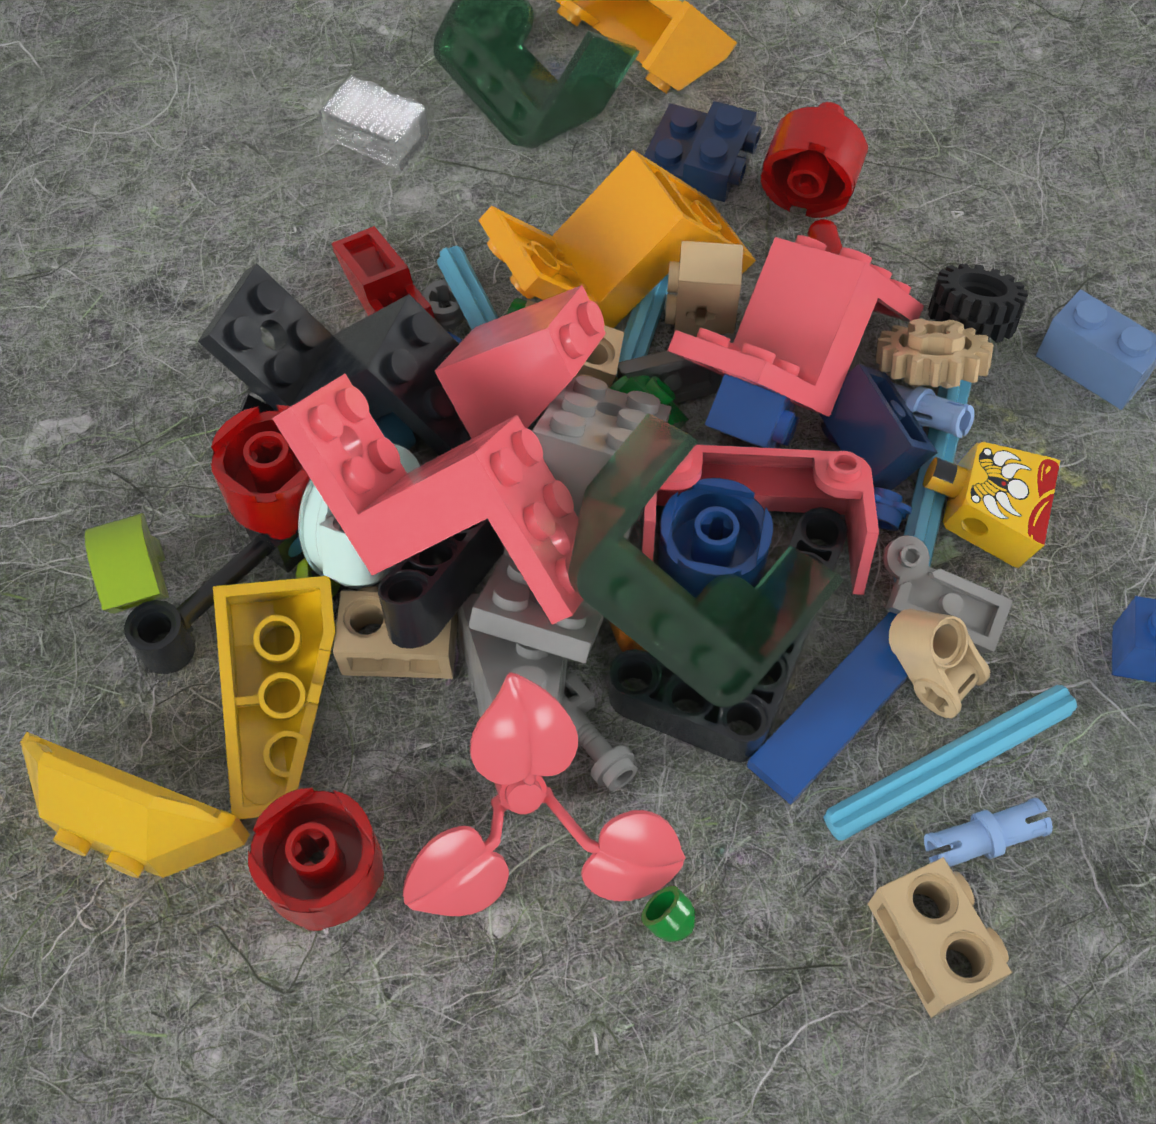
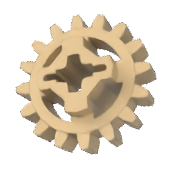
[876,318,993,389]

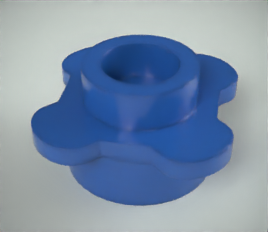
[874,487,912,531]

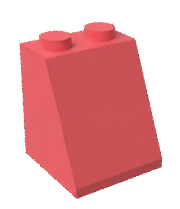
[435,285,606,439]

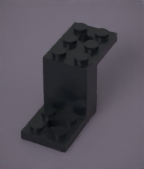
[198,264,471,456]

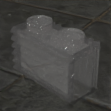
[319,75,429,171]

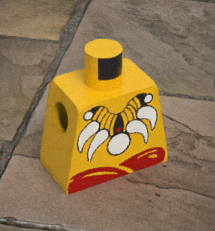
[923,442,1060,568]

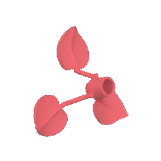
[403,672,686,916]

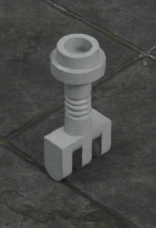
[562,672,637,791]

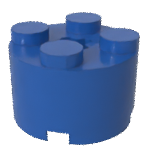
[658,478,773,606]

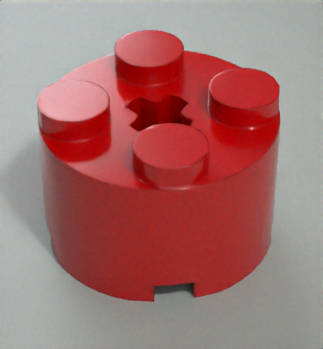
[761,102,868,218]
[210,405,310,540]
[248,788,384,931]

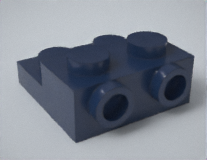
[644,101,762,202]

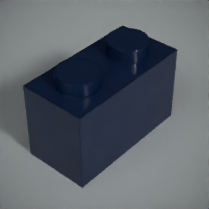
[819,364,938,491]

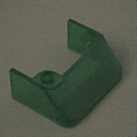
[433,0,640,149]
[568,413,844,707]

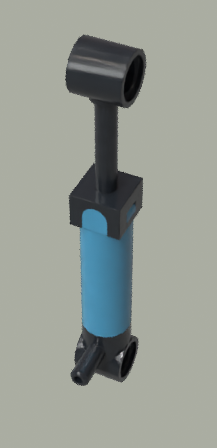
[124,410,458,674]

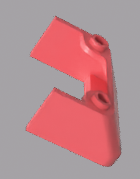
[640,443,879,595]

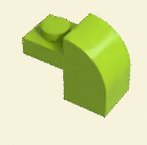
[85,513,169,614]

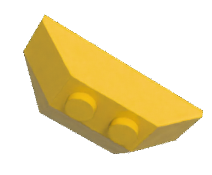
[20,732,250,878]

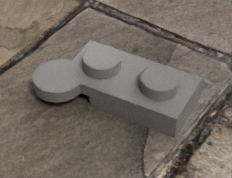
[883,535,1013,653]

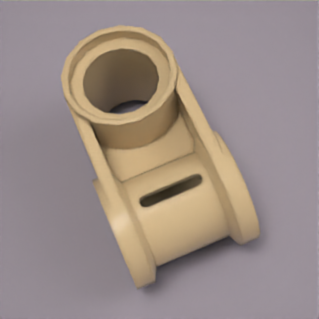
[889,609,991,718]

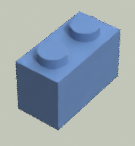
[1036,289,1156,410]

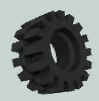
[928,264,1028,342]

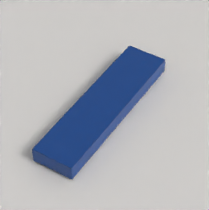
[747,612,909,805]

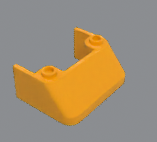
[556,0,737,94]

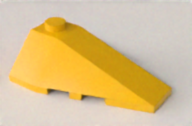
[213,576,335,819]

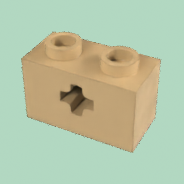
[665,241,743,337]

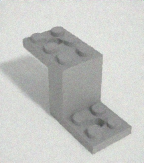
[468,376,672,664]

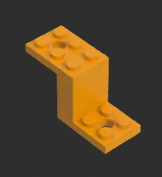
[478,150,756,328]

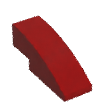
[331,226,435,319]

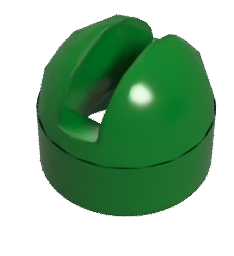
[641,886,695,942]

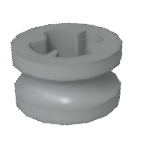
[422,279,465,329]

